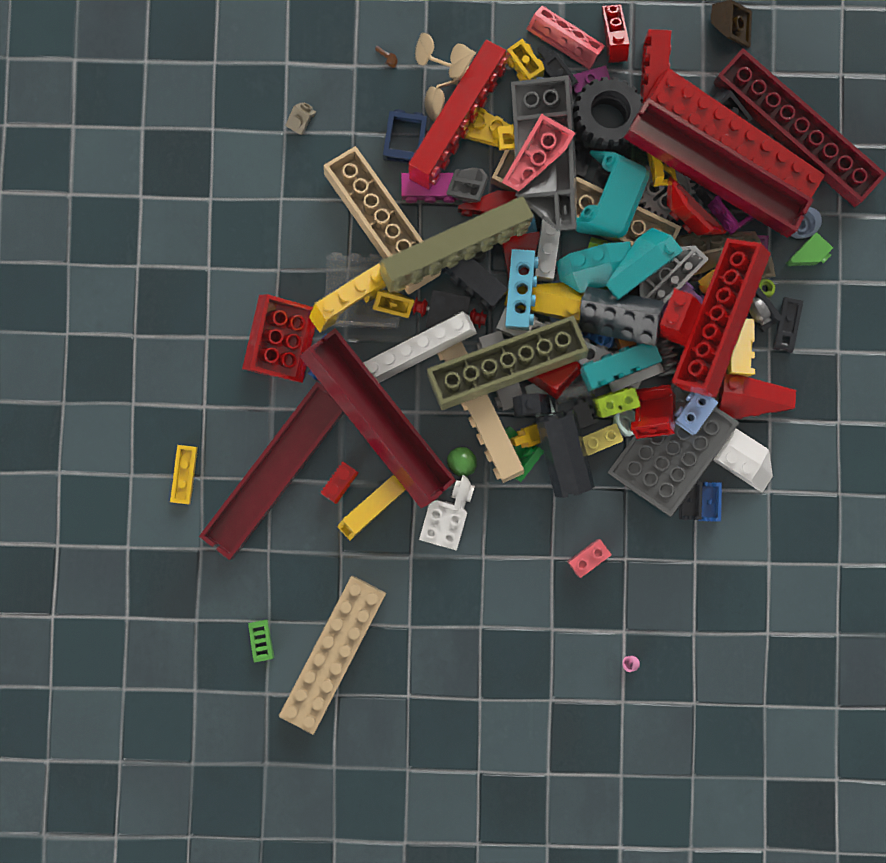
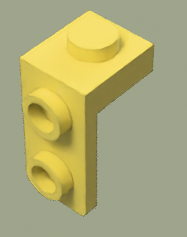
[583,424,623,456]

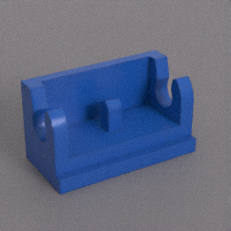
[698,482,722,522]

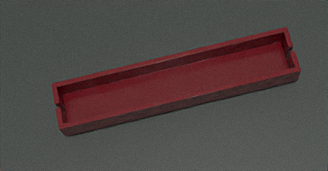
[623,98,814,238]
[300,328,456,508]
[199,382,344,560]

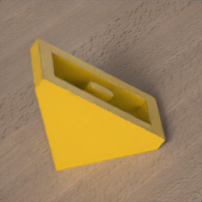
[372,290,414,318]

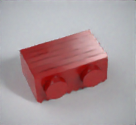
[321,462,359,504]

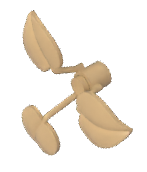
[415,33,476,122]

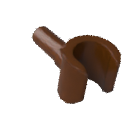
[375,46,398,68]

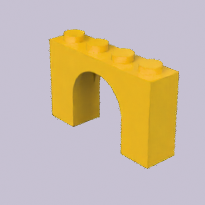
[309,263,386,333]

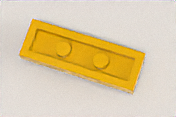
[170,445,198,504]

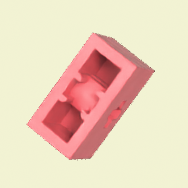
[567,539,612,578]

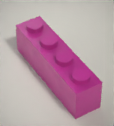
[402,173,466,203]

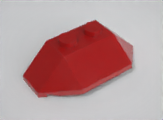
[667,176,727,236]

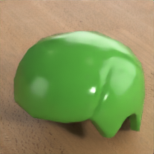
[447,447,477,477]

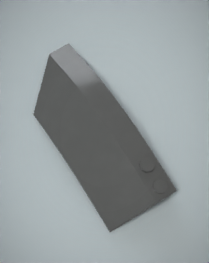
[511,75,577,231]

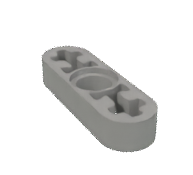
[609,363,664,392]

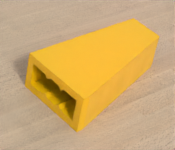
[337,475,406,541]

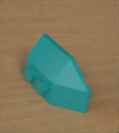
[556,242,631,293]

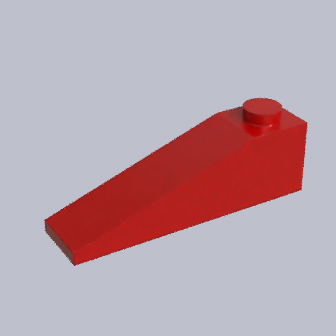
[718,374,796,420]

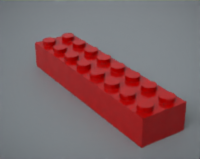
[408,39,507,190]
[672,238,771,398]

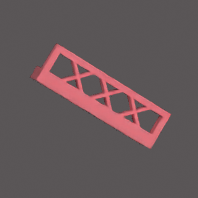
[527,6,605,70]

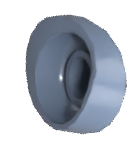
[791,207,822,239]

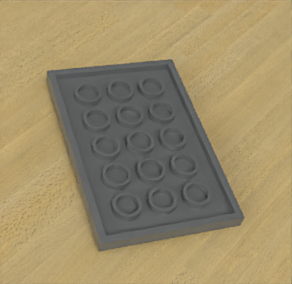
[608,383,739,518]

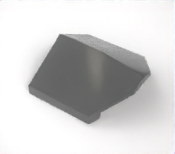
[446,167,489,203]

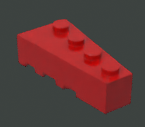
[640,29,672,104]

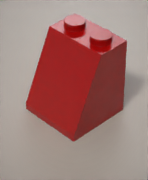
[660,288,702,346]

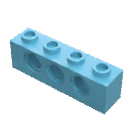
[505,249,539,331]

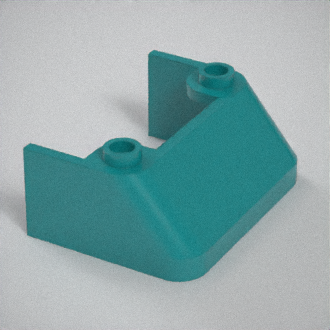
[575,150,650,238]

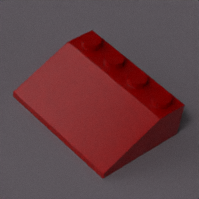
[242,294,315,383]

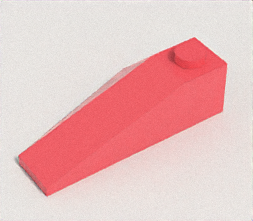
[502,114,576,192]

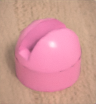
[623,656,640,672]

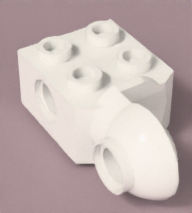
[419,475,475,550]

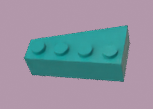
[580,343,662,392]

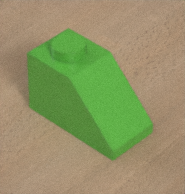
[786,232,833,266]

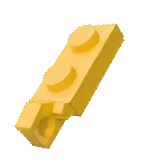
[509,423,541,448]

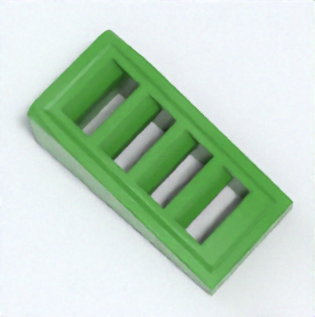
[248,619,274,662]

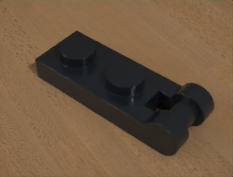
[773,297,804,353]

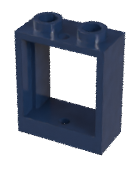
[383,109,428,164]

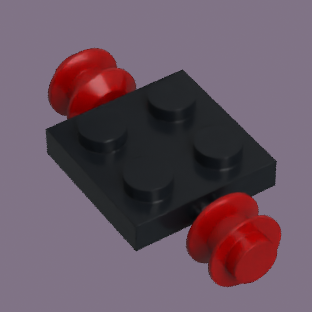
[411,290,487,329]

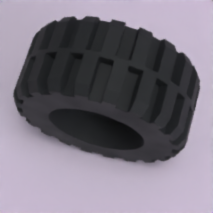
[573,77,643,154]

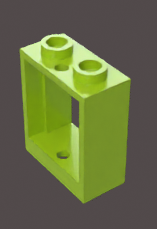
[591,387,640,418]

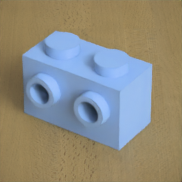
[674,392,718,435]

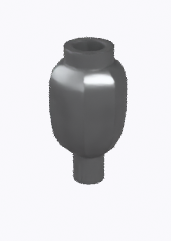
[749,296,771,326]

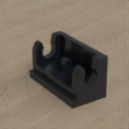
[679,481,703,520]

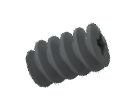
[656,337,680,377]

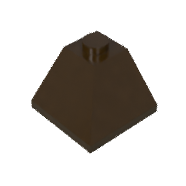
[710,0,752,48]

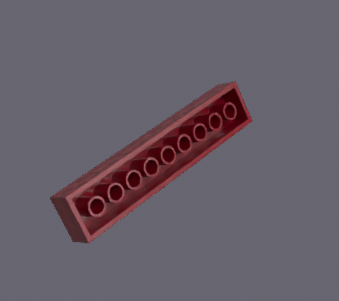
[713,48,886,207]

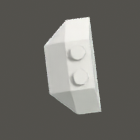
[713,429,773,492]

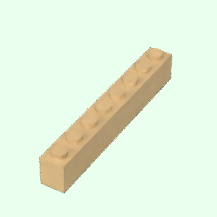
[437,341,524,483]

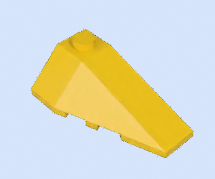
[504,282,585,324]

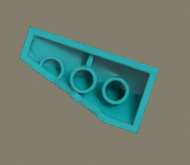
[606,228,683,300]

